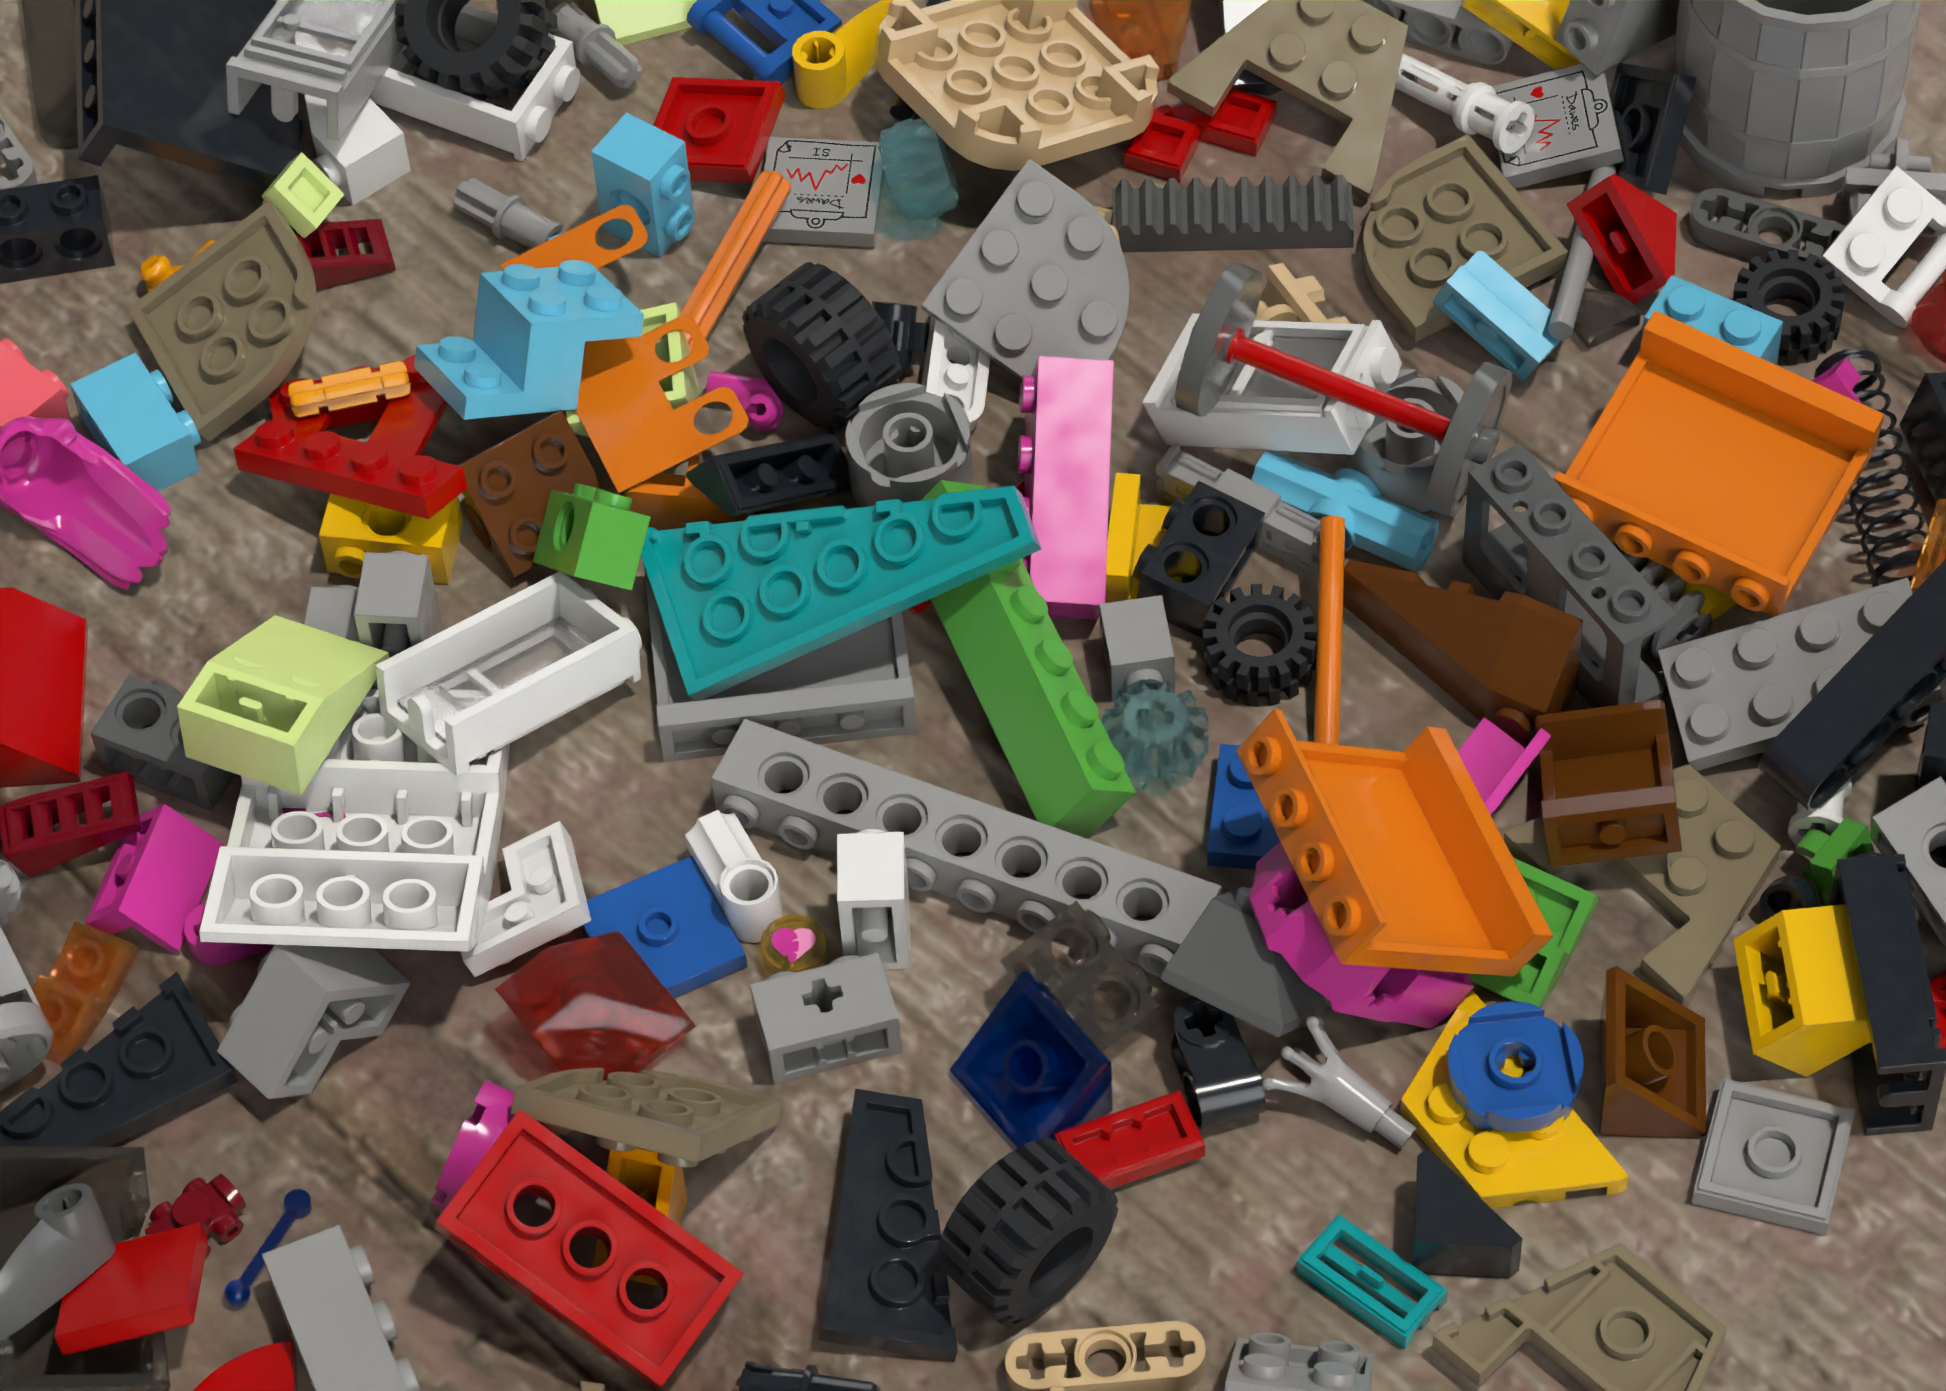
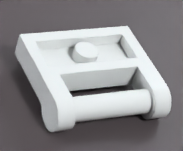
[1818,166,1946,328]

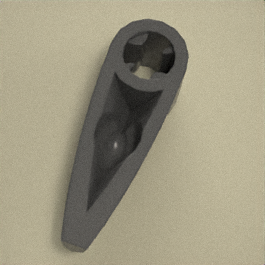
[0,1183,116,1343]

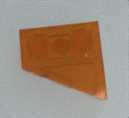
[1089,0,1193,82]

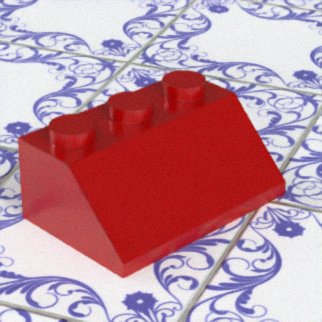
[0,587,88,788]

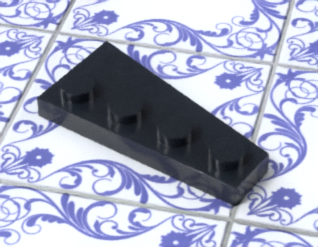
[0,972,238,1202]
[818,1089,958,1362]

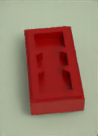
[1054,1090,1205,1189]

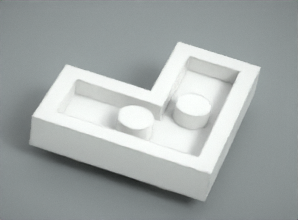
[461,821,591,977]

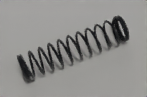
[1814,348,1939,593]

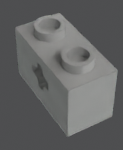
[750,952,902,1084]

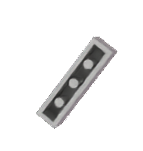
[262,1225,420,1391]

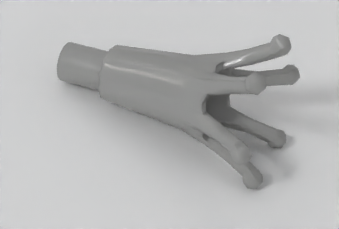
[1262,1016,1417,1149]

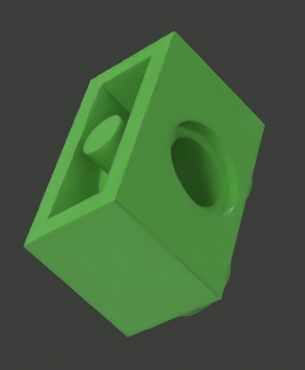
[533,483,651,591]

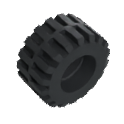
[395,0,558,101]
[742,262,901,431]
[936,1138,1118,1325]

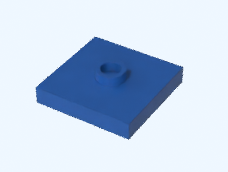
[580,856,747,1018]

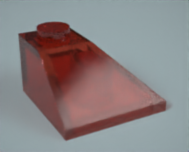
[495,931,696,1081]

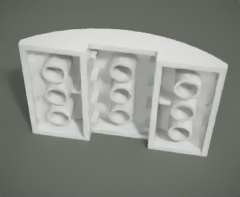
[199,689,510,952]

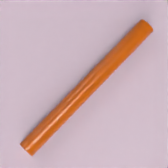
[1314,516,1345,745]

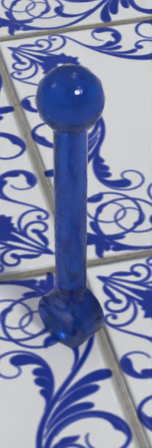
[224,1189,312,1307]

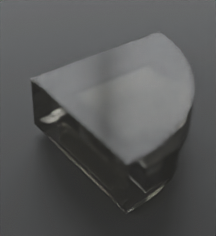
[1556,288,1641,349]

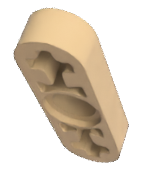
[1005,1321,1206,1391]

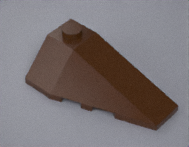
[1343,559,1583,743]

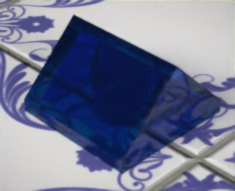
[950,971,1113,1148]

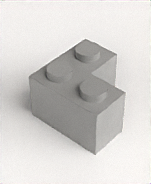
[304,551,443,688]
[217,945,411,1099]

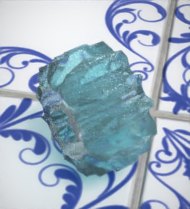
[878,118,959,222]
[1101,679,1209,790]

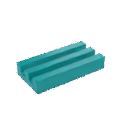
[1296,1214,1448,1349]

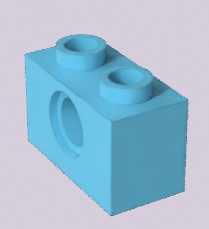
[591,112,695,258]

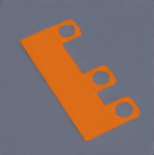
[500,205,749,493]

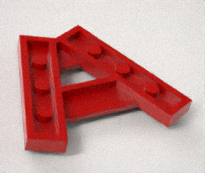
[233,355,468,519]

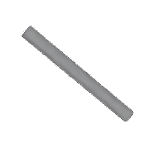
[1548,165,1616,340]

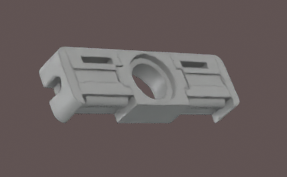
[1156,443,1320,575]

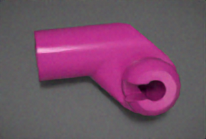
[706,371,783,431]

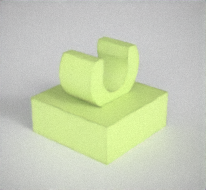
[261,152,344,238]

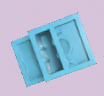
[414,260,644,420]

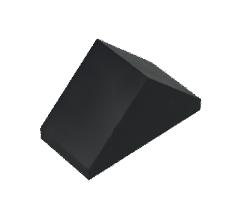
[1412,1148,1523,1279]

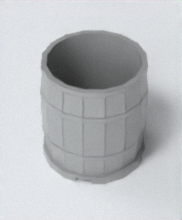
[1673,0,1922,198]

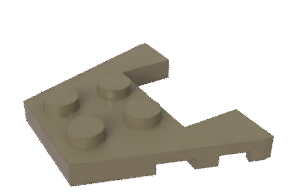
[1167,0,1408,203]
[1504,764,1781,1007]
[1432,1242,1727,1391]

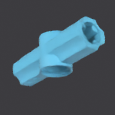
[1251,450,1439,572]

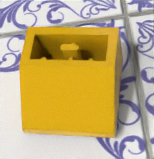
[1733,904,1871,1077]

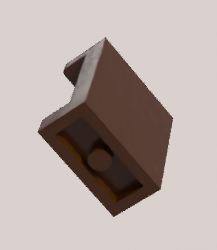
[1535,700,1682,867]

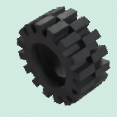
[1733,249,1845,366]
[1203,584,1318,707]

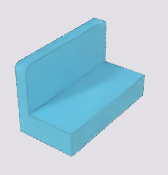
[1432,251,1561,382]

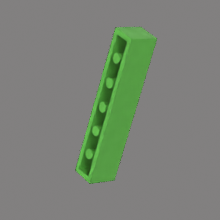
[922,480,1136,838]

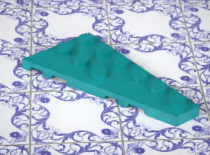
[641,486,1042,701]

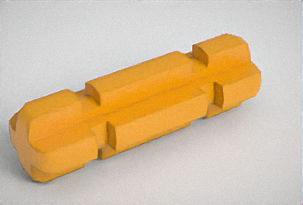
[288,360,410,418]

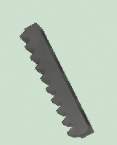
[1112,174,1354,252]

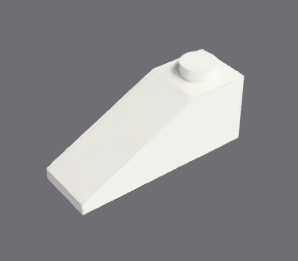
[294,32,411,206]

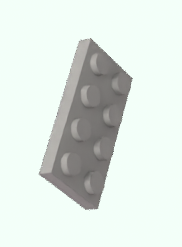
[1658,577,1944,771]

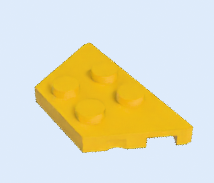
[1400,990,1629,1209]

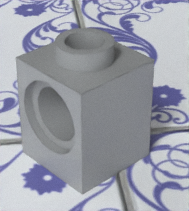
[1099,595,1175,702]

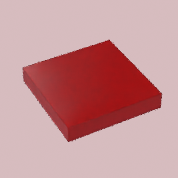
[653,77,786,183]
[54,1222,208,1355]

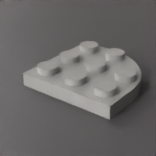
[921,158,1130,380]

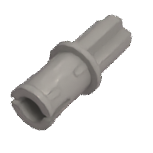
[549,2,643,88]
[453,178,566,249]

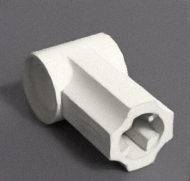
[684,810,783,943]

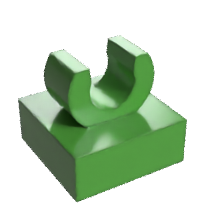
[1795,818,1875,906]

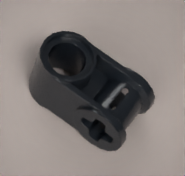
[1171,995,1266,1130]

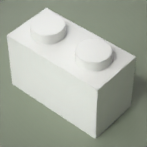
[837,829,910,970]

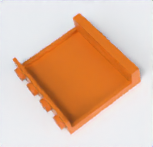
[1553,310,1885,617]
[1236,709,1553,977]

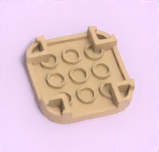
[874,0,1159,171]

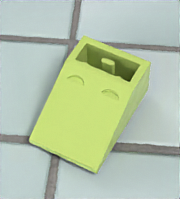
[177,615,390,796]

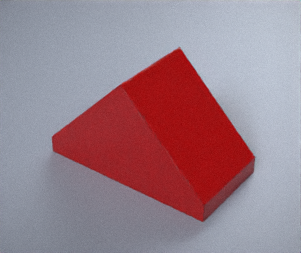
[1566,174,1677,309]

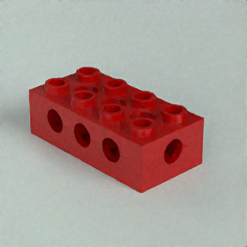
[435,1109,744,1391]

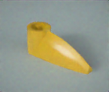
[792,0,894,109]

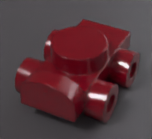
[144,1173,246,1259]

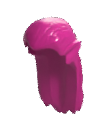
[0,416,171,590]

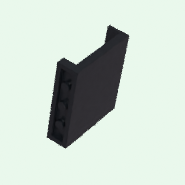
[75,0,303,190]

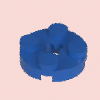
[1446,1002,1584,1132]

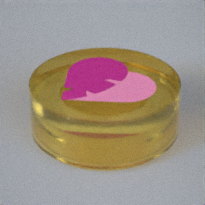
[761,915,827,975]

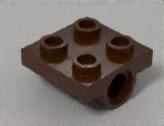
[458,410,605,579]

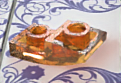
[32,921,140,1058]

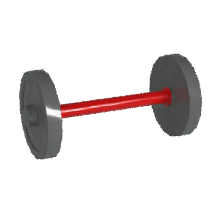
[1175,262,1512,517]

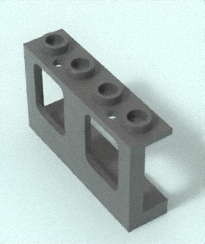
[1462,443,1677,708]

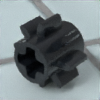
[872,301,930,367]

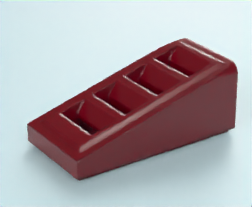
[290,219,396,290]
[0,771,142,878]

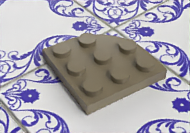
[1363,134,1568,342]
[127,200,316,442]
[511,1068,783,1168]

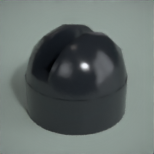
[1759,875,1818,920]

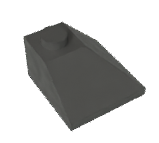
[1160,887,1327,1038]

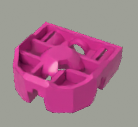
[1248,842,1473,1029]

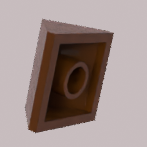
[1600,966,1706,1139]

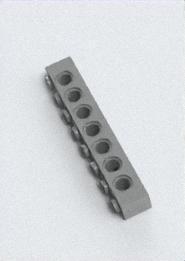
[711,719,1222,977]

